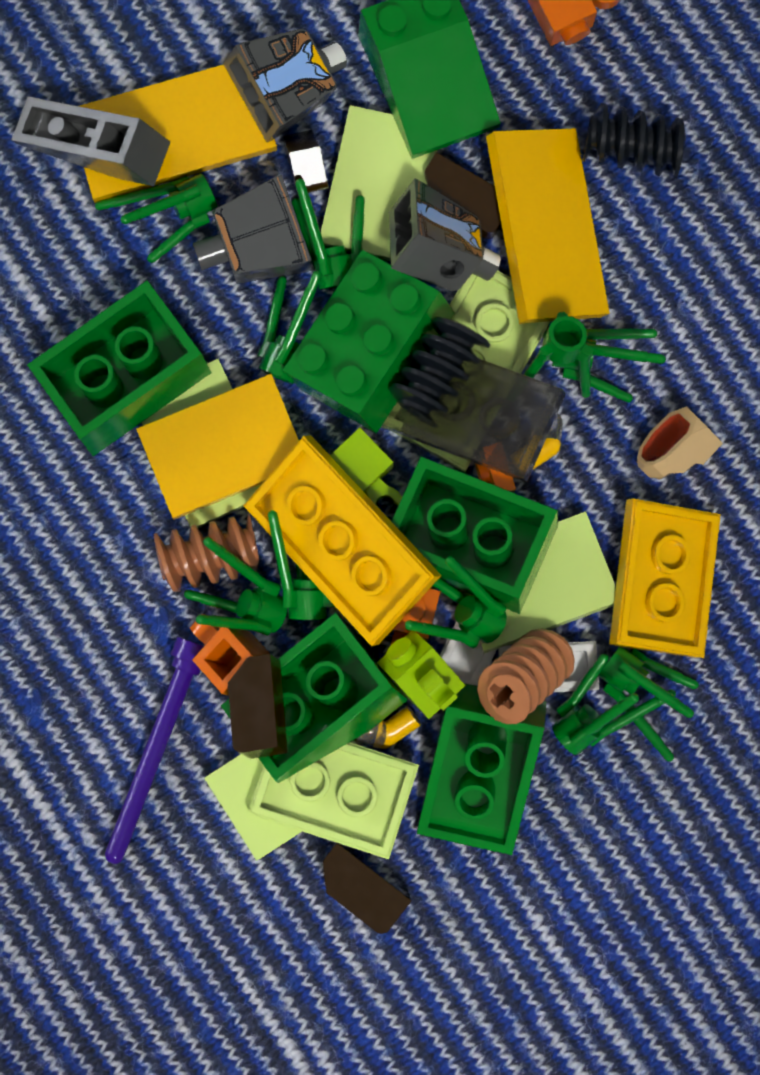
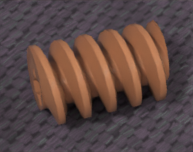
[154,513,260,592]
[477,628,575,724]

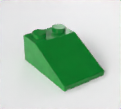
[358,0,501,159]
[221,612,408,783]
[417,683,547,855]

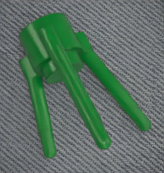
[95,173,217,263]
[292,179,365,290]
[257,271,322,384]
[506,312,593,405]
[552,328,666,403]
[268,510,335,620]
[184,537,288,636]
[405,556,507,649]
[599,646,699,762]
[552,654,676,755]

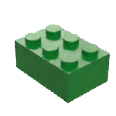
[282,250,455,434]
[27,280,212,456]
[392,457,558,614]

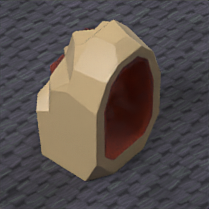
[637,406,723,480]

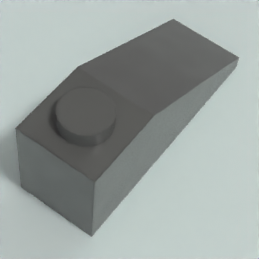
[11,96,170,186]

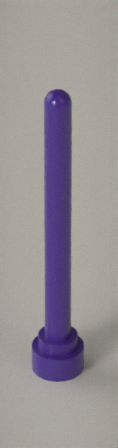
[105,636,204,864]

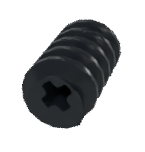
[582,103,686,179]
[389,317,491,428]

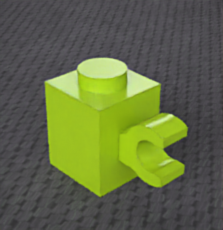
[330,427,402,506]
[377,631,466,719]

